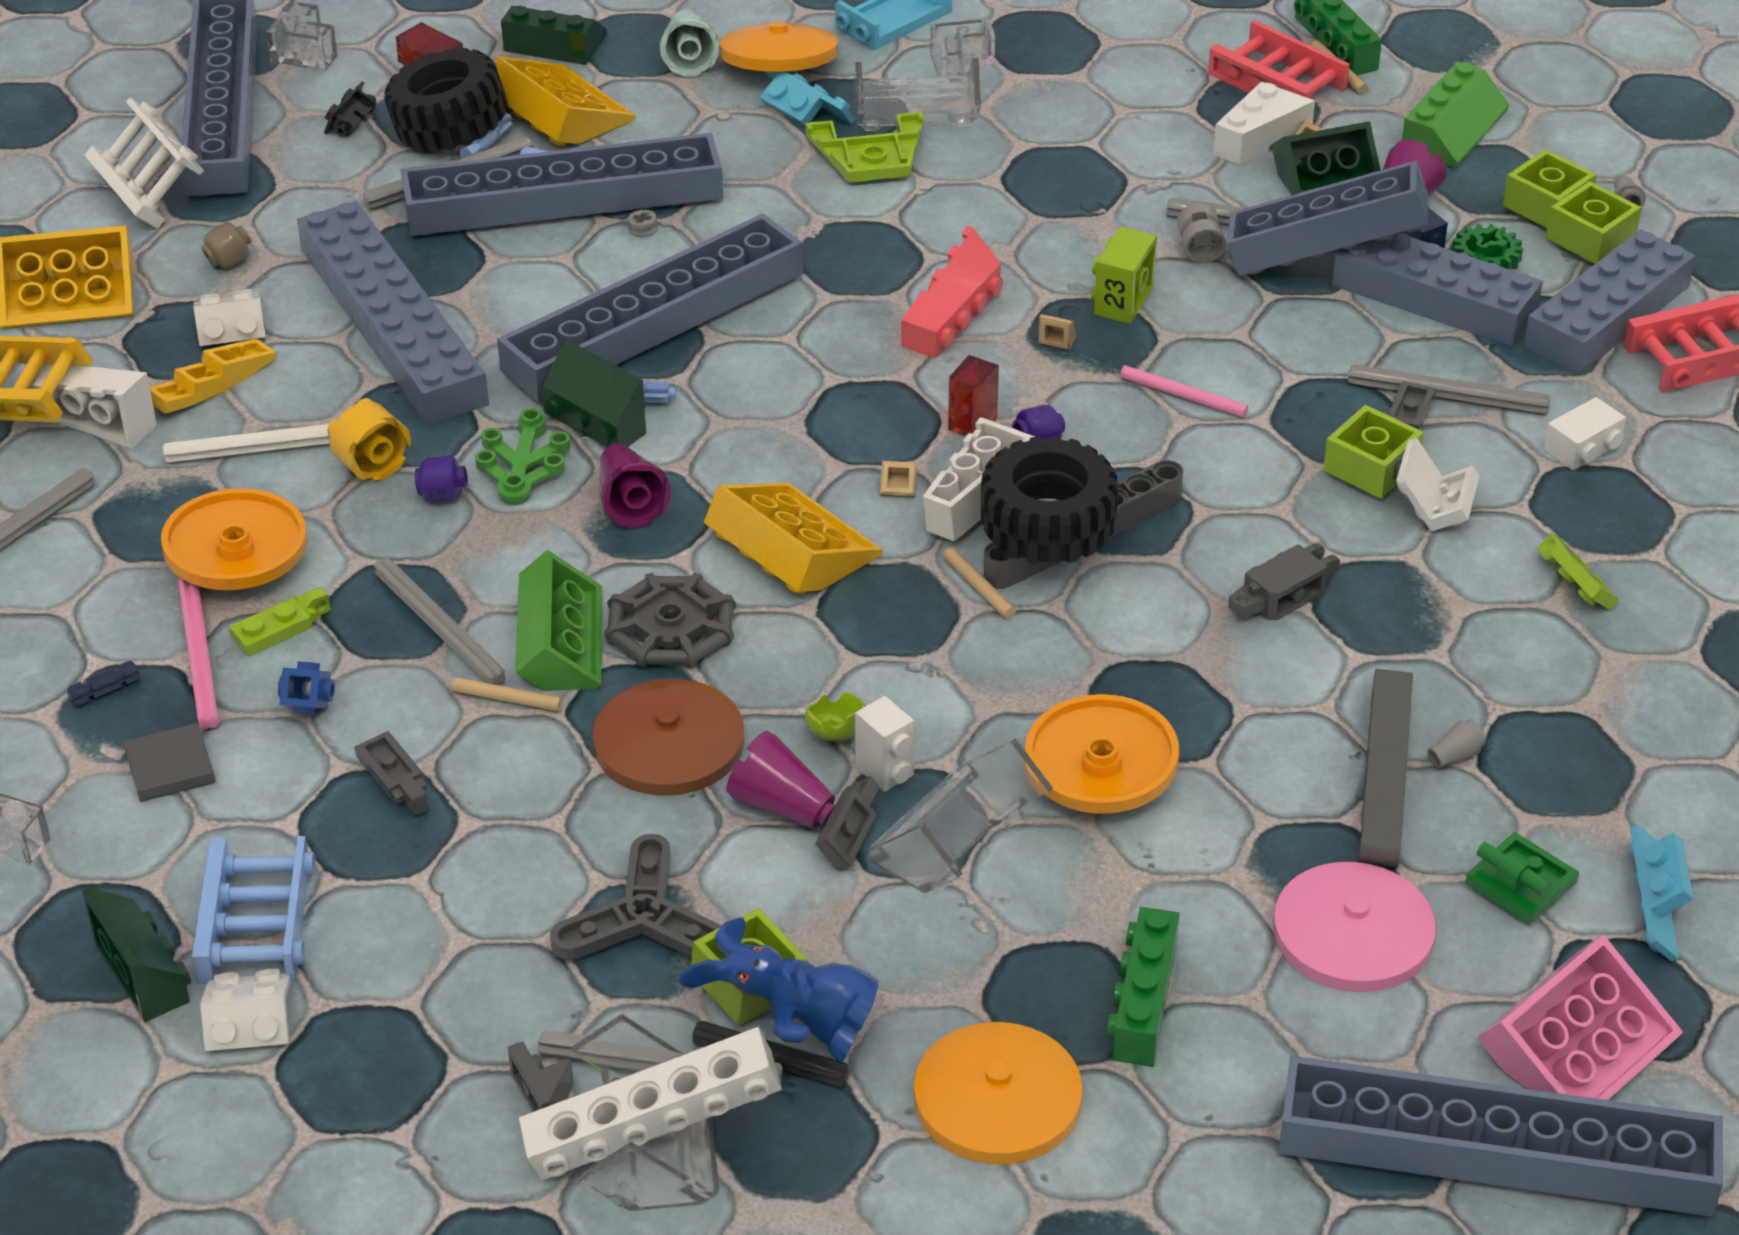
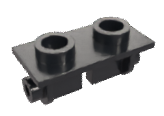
[324,81,376,136]

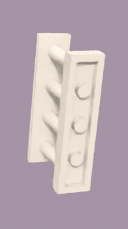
[84,98,204,229]

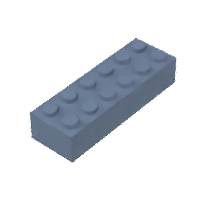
[1227,160,1428,276]
[1524,229,1696,375]
[1332,233,1543,347]

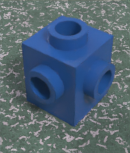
[278,661,335,715]

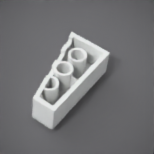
[29,364,157,449]
[923,417,1035,542]

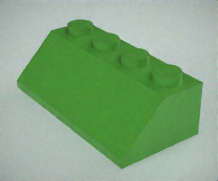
[1402,61,1509,168]
[516,550,602,691]

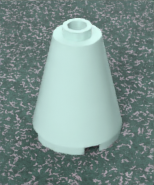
[660,10,719,77]

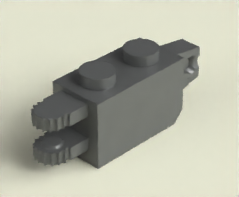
[1228,543,1341,620]

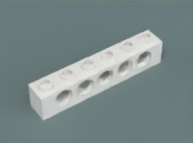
[519,1027,782,1181]

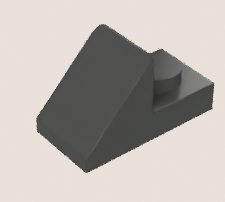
[508,1041,573,1112]

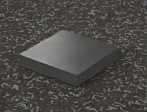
[123,723,215,801]

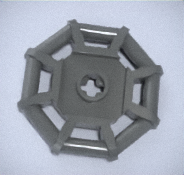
[604,573,736,668]

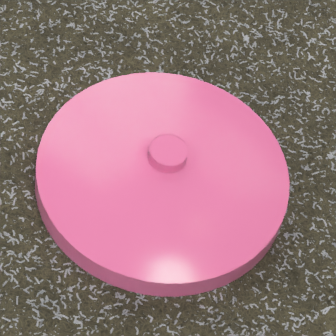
[1273,862,1436,992]

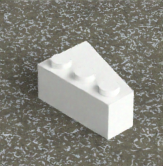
[1213,82,1315,165]

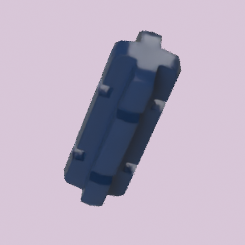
[67,660,140,706]

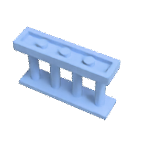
[192,836,316,984]

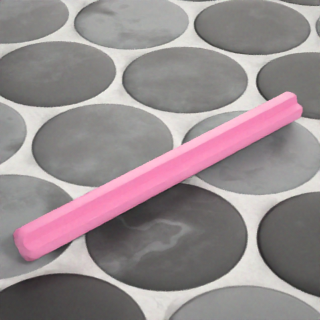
[178,577,219,730]

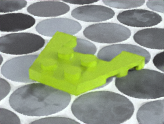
[805,112,924,183]

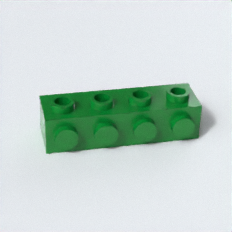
[1294,0,1382,75]
[1107,906,1180,1067]

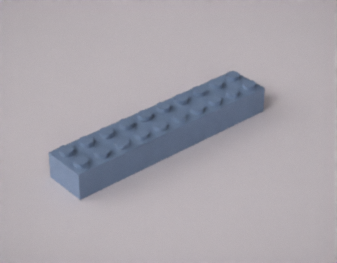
[181,0,258,197]
[401,133,723,236]
[297,201,489,426]
[497,213,803,403]
[1278,1055,1723,1217]

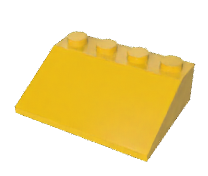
[494,56,636,146]
[0,225,134,329]
[703,482,883,594]

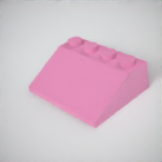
[1477,934,1683,1100]

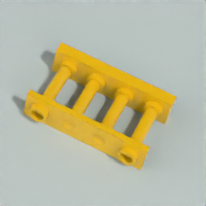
[0,336,93,423]

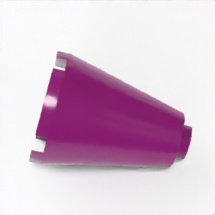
[1383,140,1447,197]
[600,444,671,528]
[726,730,835,828]

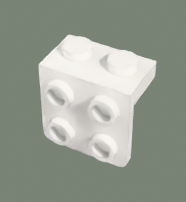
[193,289,266,346]
[1397,438,1480,532]
[200,969,291,1051]

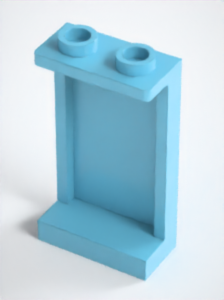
[835,0,952,50]

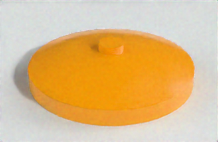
[719,21,838,72]
[161,488,307,590]
[1025,694,1179,814]
[914,1022,1082,1164]

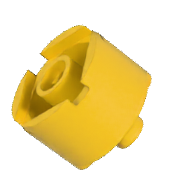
[327,398,411,481]

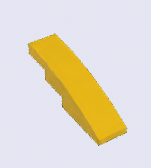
[150,338,277,414]

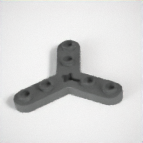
[550,834,721,960]

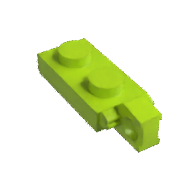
[1537,532,1619,610]
[228,587,331,656]

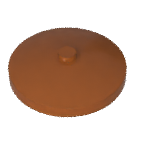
[593,679,744,796]

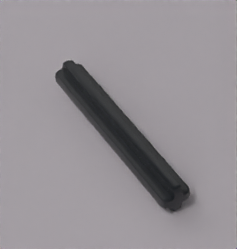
[692,1020,850,1087]

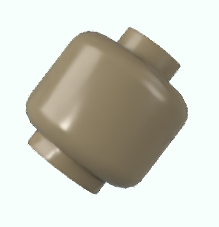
[201,222,251,270]

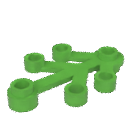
[475,408,570,505]

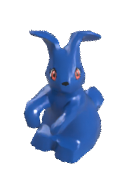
[679,917,879,1064]

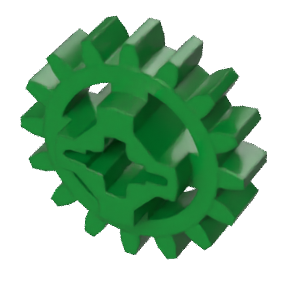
[1452,224,1523,270]

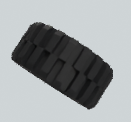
[384,48,508,152]
[980,436,1119,565]

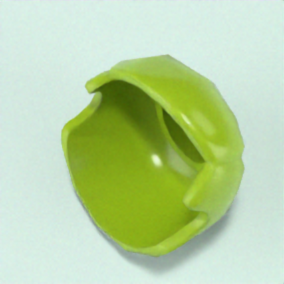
[804,692,865,742]

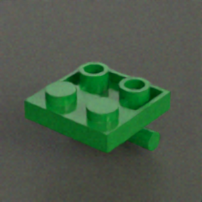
[1465,832,1579,924]

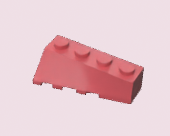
[901,225,1003,359]

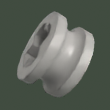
[628,210,658,238]

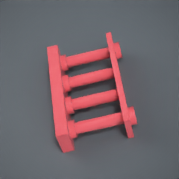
[1208,20,1350,99]
[1623,294,1739,393]

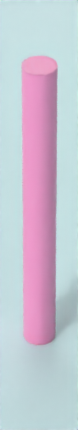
[1120,365,1249,418]

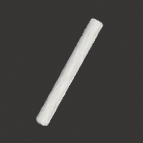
[163,424,330,463]

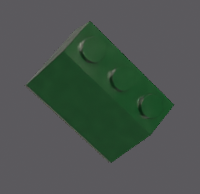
[501,5,607,65]
[1271,121,1381,195]
[542,340,646,448]
[82,888,191,1023]

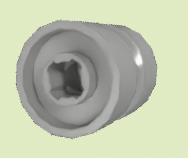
[1176,203,1226,263]

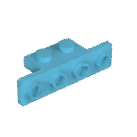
[760,71,855,127]
[1630,824,1693,962]

